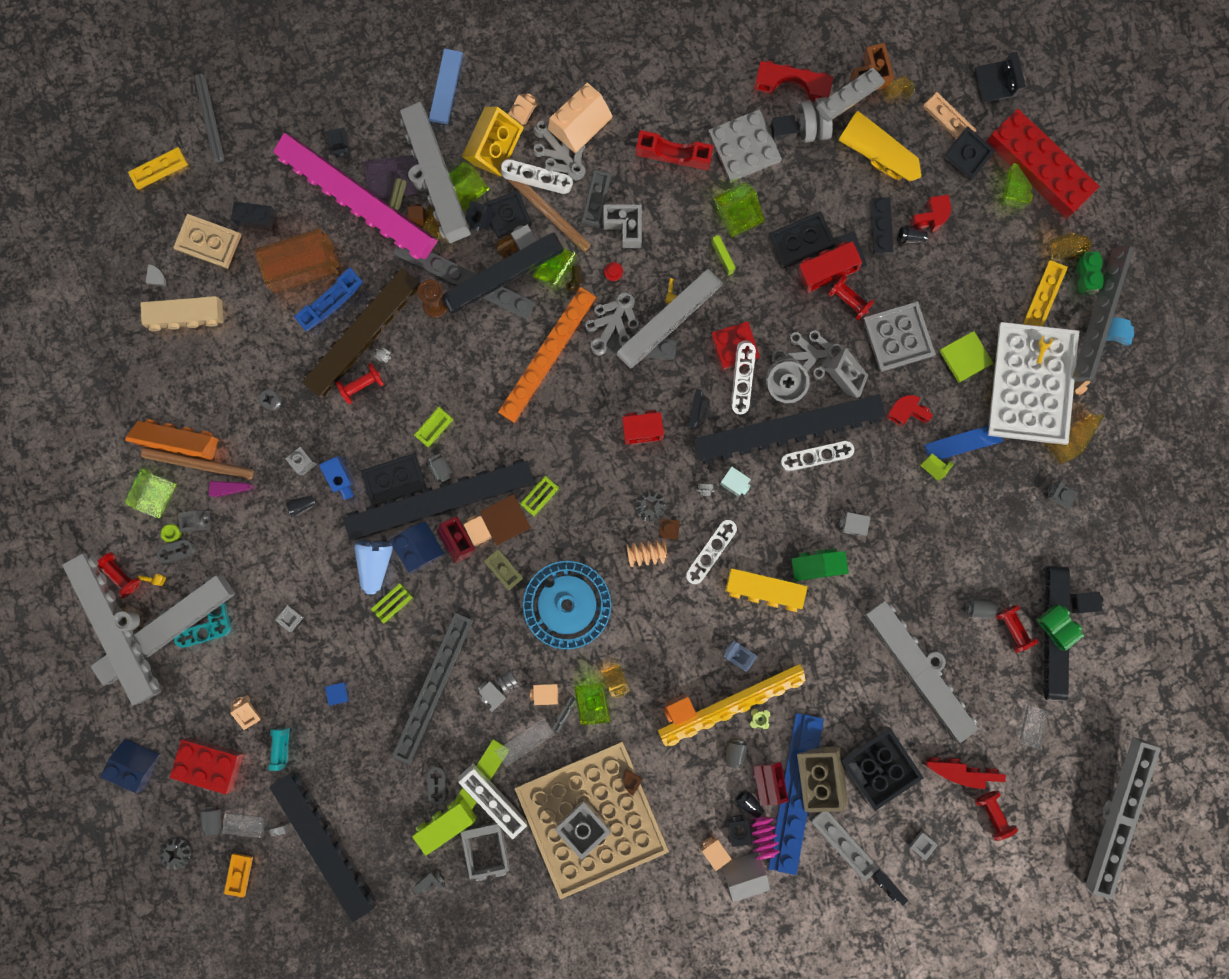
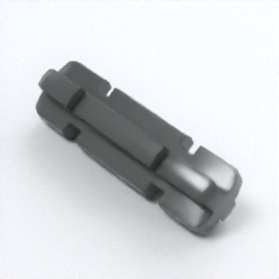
[550,696,577,732]

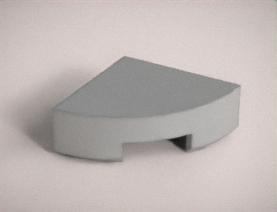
[145,264,167,286]
[269,823,290,837]

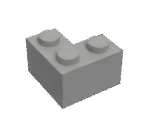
[604,205,642,248]

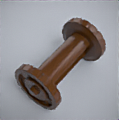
[417,279,447,318]

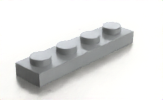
[816,67,885,122]
[810,812,879,881]

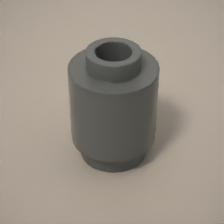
[427,454,453,483]
[966,598,997,619]
[725,738,747,769]
[200,805,222,836]

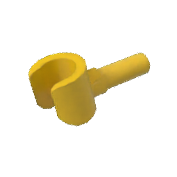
[665,278,678,304]
[1036,336,1053,364]
[137,573,166,586]

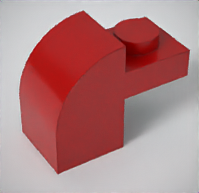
[910,195,951,232]
[886,395,933,426]

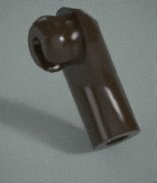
[566,266,584,293]

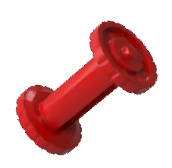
[828,275,875,321]
[336,363,384,404]
[98,552,141,599]
[995,604,1039,653]
[975,790,1018,841]

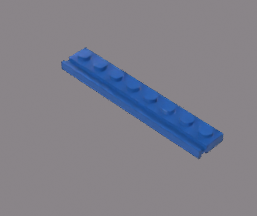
[768,713,824,875]

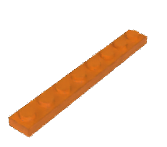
[498,287,596,423]

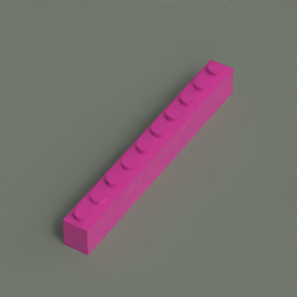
[273,133,438,259]

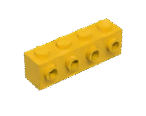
[725,568,808,612]

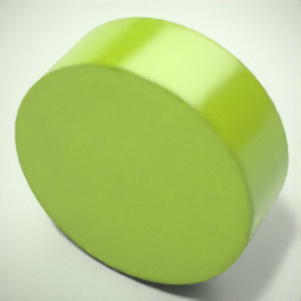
[161,524,182,543]

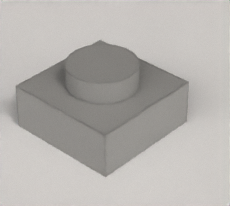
[275,605,304,632]
[909,831,938,860]

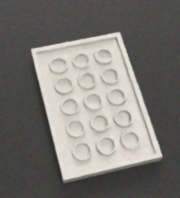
[988,322,1079,445]

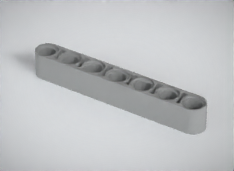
[616,269,723,369]

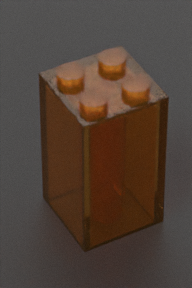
[254,228,340,294]

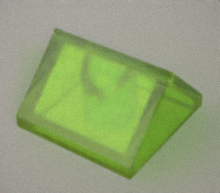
[449,161,489,211]
[532,249,577,292]
[124,468,176,519]
[574,681,611,725]

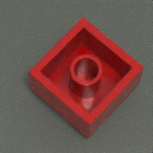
[710,321,760,373]
[622,410,664,445]

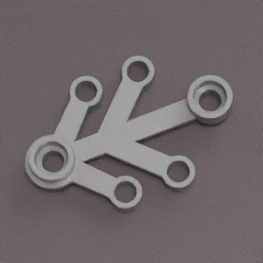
[533,121,585,181]
[585,292,639,355]
[771,330,844,380]

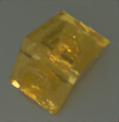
[883,75,915,99]
[602,664,630,698]

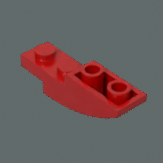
[922,757,1006,789]

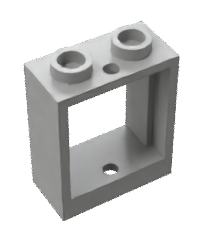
[461,822,510,881]

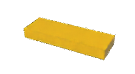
[128,147,188,190]

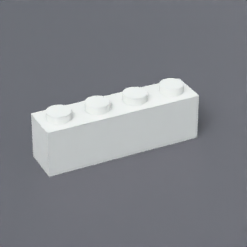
[458,763,527,839]

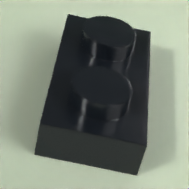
[873,869,909,906]

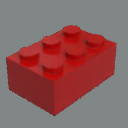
[798,241,862,293]
[169,737,244,794]

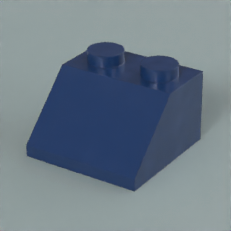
[389,521,445,574]
[100,738,160,793]

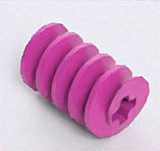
[749,817,780,860]

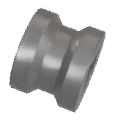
[259,390,282,411]
[496,670,520,694]

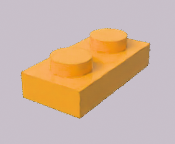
[224,853,253,897]

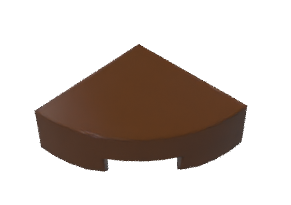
[623,768,643,796]

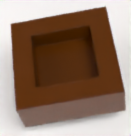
[659,519,680,540]

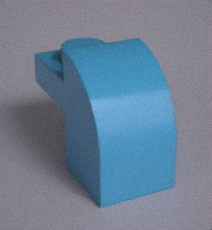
[1106,317,1134,345]

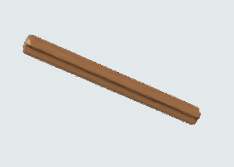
[507,170,590,252]
[141,447,254,480]

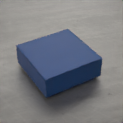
[325,682,349,706]

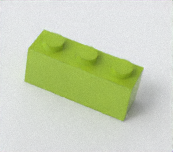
[412,798,477,856]

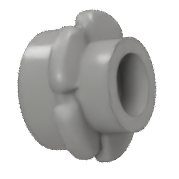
[373,347,391,364]
[696,484,715,496]

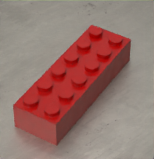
[986,109,1100,219]

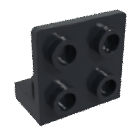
[975,52,1026,103]

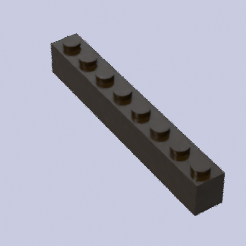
[302,268,420,400]

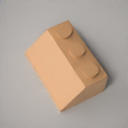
[548,83,613,154]

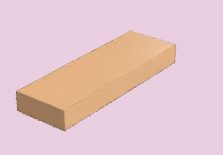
[922,92,977,139]

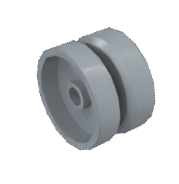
[797,97,832,143]
[765,358,810,403]

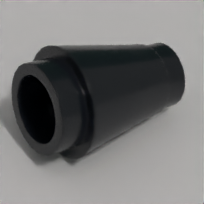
[898,225,928,244]
[286,495,316,518]
[735,790,764,818]

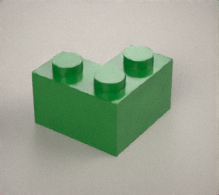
[791,548,849,581]

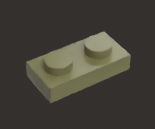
[484,549,524,591]

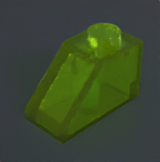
[1001,163,1033,210]

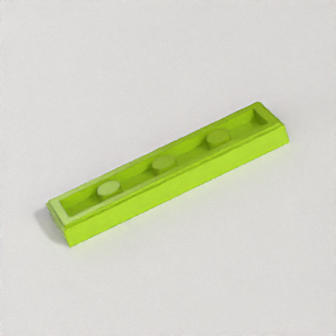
[455,739,510,809]

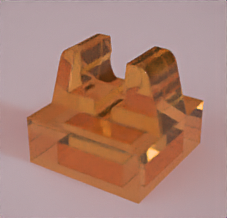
[494,235,517,259]

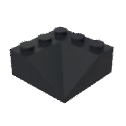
[841,726,924,811]

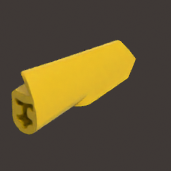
[838,111,921,182]

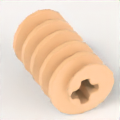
[626,539,667,567]

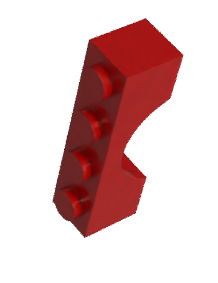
[754,61,834,102]
[636,130,714,171]

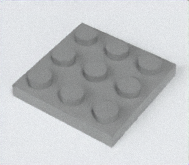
[708,109,782,182]
[863,302,936,372]

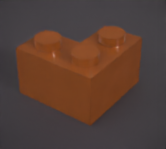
[849,43,894,90]

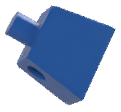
[319,455,354,500]

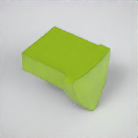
[920,453,954,481]

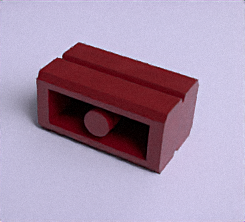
[437,516,475,563]
[753,761,788,806]

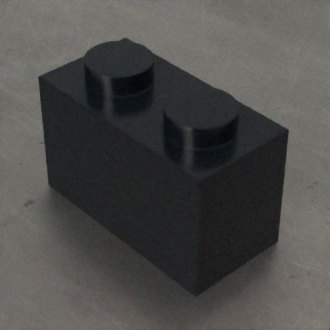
[231,201,277,231]

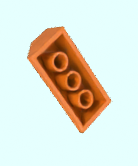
[125,419,218,461]

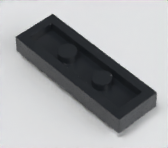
[870,197,894,255]

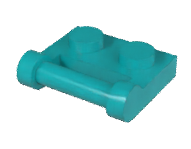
[267,727,290,771]

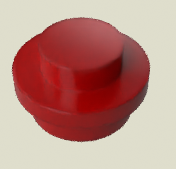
[604,262,623,281]

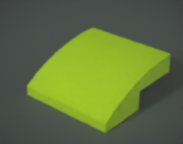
[939,331,993,383]

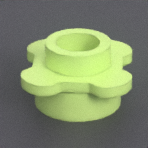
[750,709,770,729]

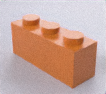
[663,693,697,725]

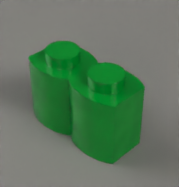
[1076,252,1104,295]
[1037,605,1084,651]

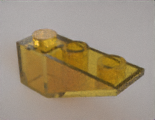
[1048,413,1104,465]

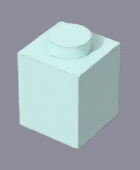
[720,467,751,497]

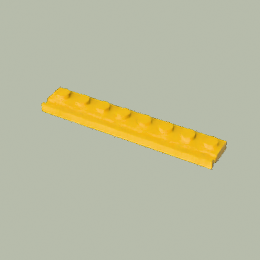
[658,664,806,746]

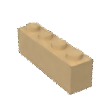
[141,296,223,331]

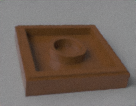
[479,494,531,546]

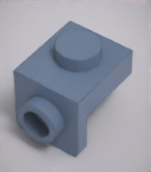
[724,640,758,673]

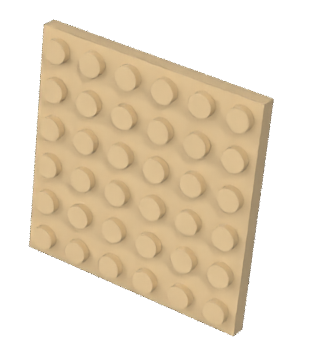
[514,741,669,900]

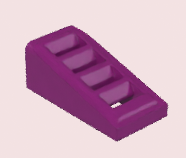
[209,481,254,498]

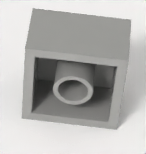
[555,799,611,860]

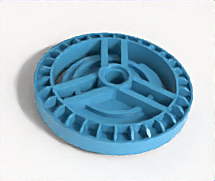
[523,561,611,649]

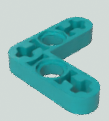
[174,602,231,648]

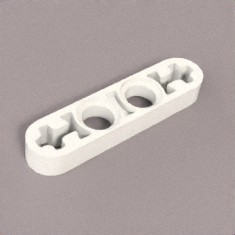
[500,159,573,194]
[731,340,756,414]
[780,441,854,471]
[686,520,737,584]

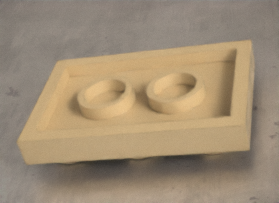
[173,214,241,269]

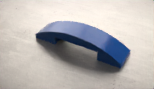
[294,267,363,332]
[924,426,1003,460]

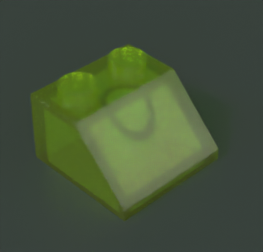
[714,182,765,238]

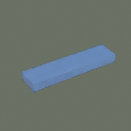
[429,49,463,125]

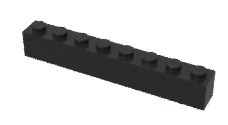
[269,772,376,923]

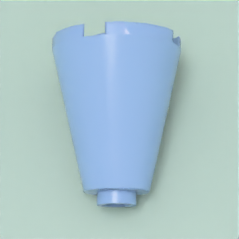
[354,540,393,594]

